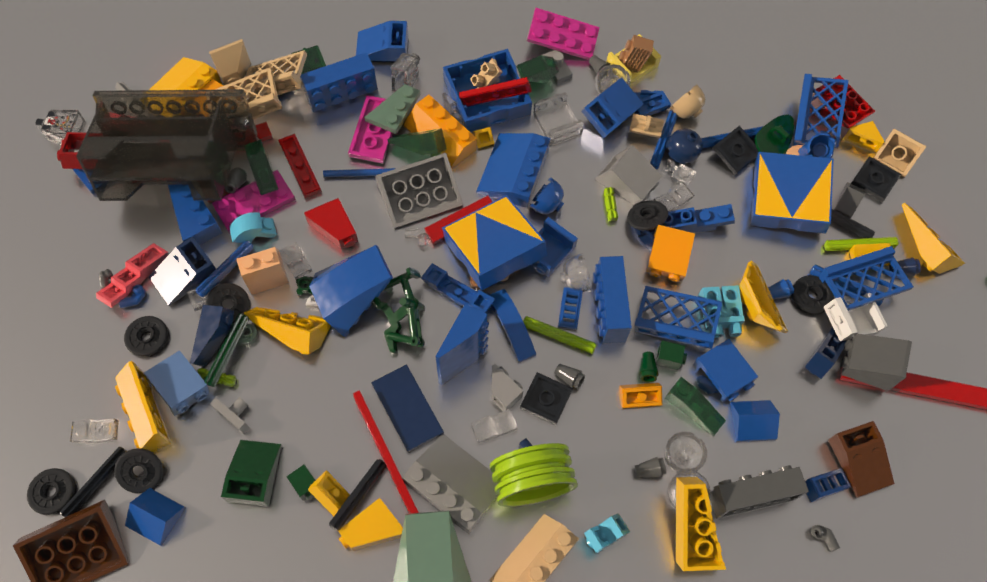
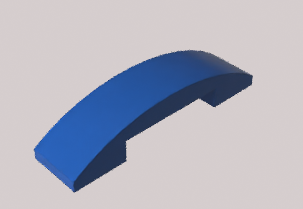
[421,263,495,313]
[489,289,536,363]

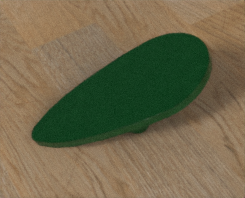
[755,114,794,154]

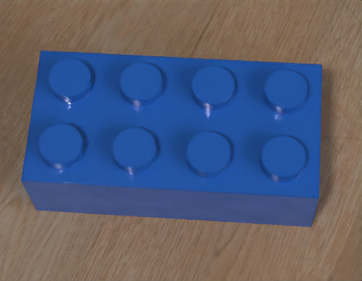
[300,52,378,112]
[593,256,632,343]

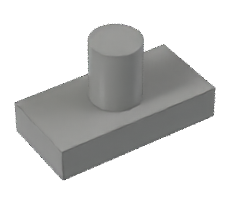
[542,50,573,84]
[210,397,249,434]

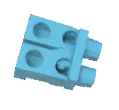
[698,285,745,338]

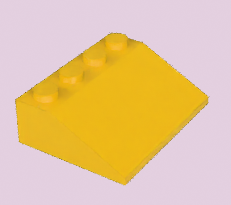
[140,57,223,129]

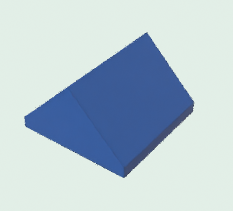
[730,400,780,442]
[125,488,186,546]

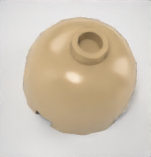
[670,85,706,119]

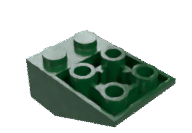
[221,440,281,507]

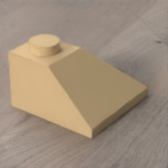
[209,39,251,86]

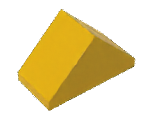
[843,121,884,153]

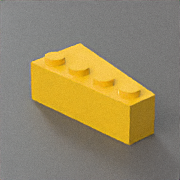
[676,477,726,571]

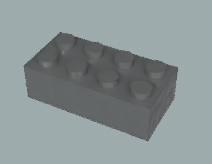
[708,465,809,519]

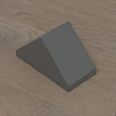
[834,182,865,218]

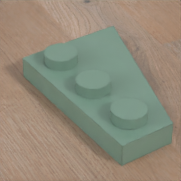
[364,84,421,134]

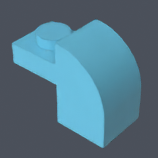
[229,212,277,243]
[584,513,630,553]

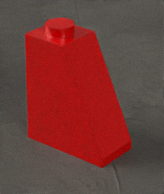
[304,198,358,249]

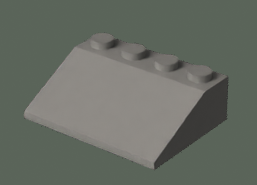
[375,153,463,228]
[402,434,499,534]

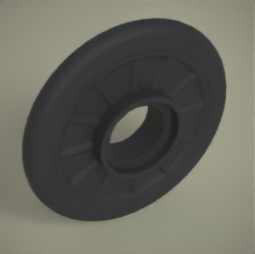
[627,200,668,230]
[792,275,834,314]
[206,283,250,323]
[124,316,168,356]
[114,448,163,493]
[27,468,75,515]

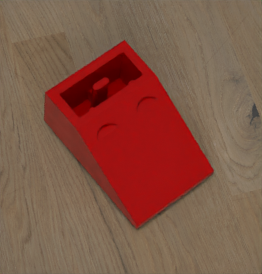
[811,75,875,129]

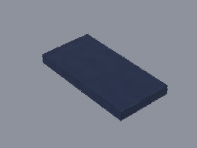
[371,364,444,453]

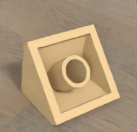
[873,129,927,178]

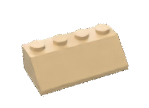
[489,514,579,582]

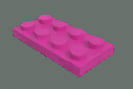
[527,8,600,60]
[348,95,393,163]
[212,169,296,234]

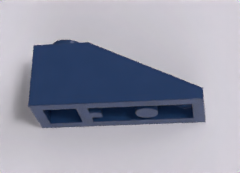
[190,305,234,367]
[805,327,847,379]

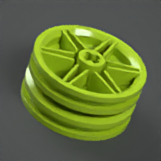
[489,443,578,507]

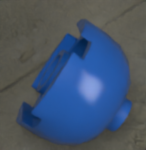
[529,177,564,215]

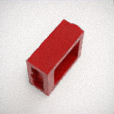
[57,132,116,170]

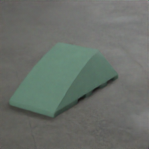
[393,510,471,582]

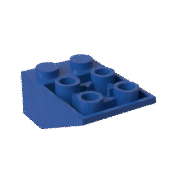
[356,21,408,62]
[581,77,643,138]

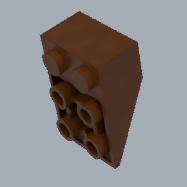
[828,421,895,498]

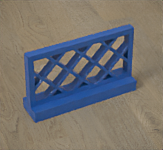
[793,74,849,149]
[819,246,914,311]
[634,286,723,349]

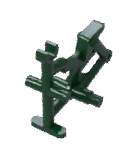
[372,267,425,353]

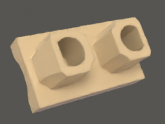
[470,58,503,88]
[629,114,664,138]

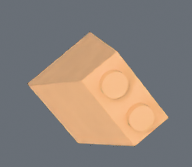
[237,247,289,295]

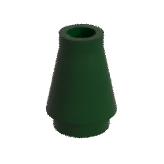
[639,352,659,383]

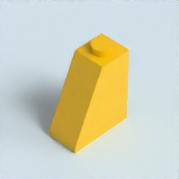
[338,498,403,551]

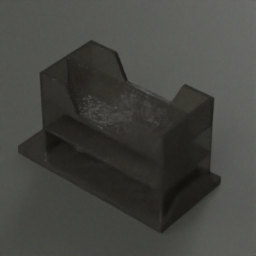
[76,89,261,201]

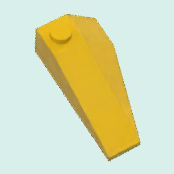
[902,203,965,274]
[244,307,331,355]

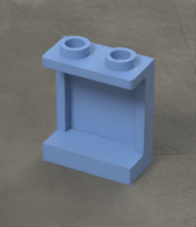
[144,350,209,416]

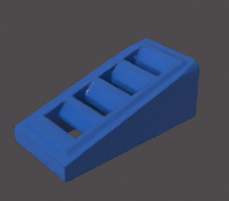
[558,287,583,330]
[805,468,851,502]

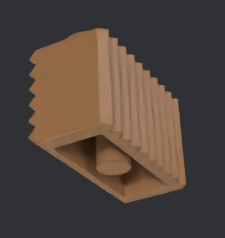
[619,35,654,73]

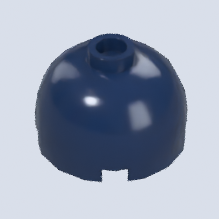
[665,128,703,165]

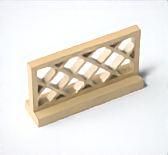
[234,50,307,103]
[206,68,282,133]

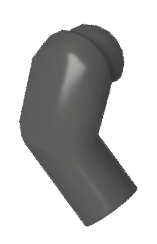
[99,269,113,289]
[811,525,840,552]

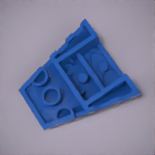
[309,245,393,337]

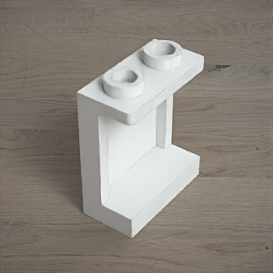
[824,293,887,341]

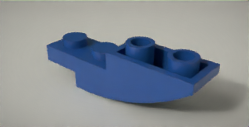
[662,204,735,233]

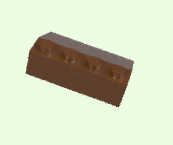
[13,499,129,582]

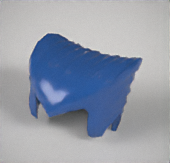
[798,131,837,158]

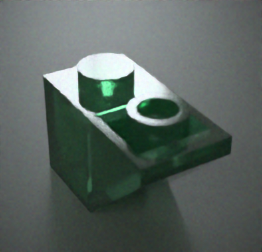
[516,55,559,84]

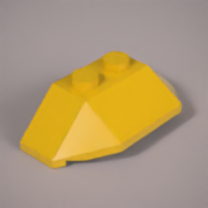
[739,261,788,334]

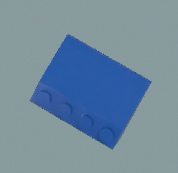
[476,133,551,208]
[435,304,489,385]

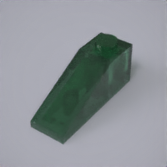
[387,128,447,157]
[244,140,279,195]
[665,377,726,436]

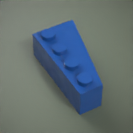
[166,169,222,246]

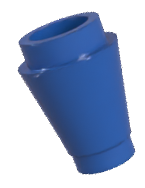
[768,279,794,299]

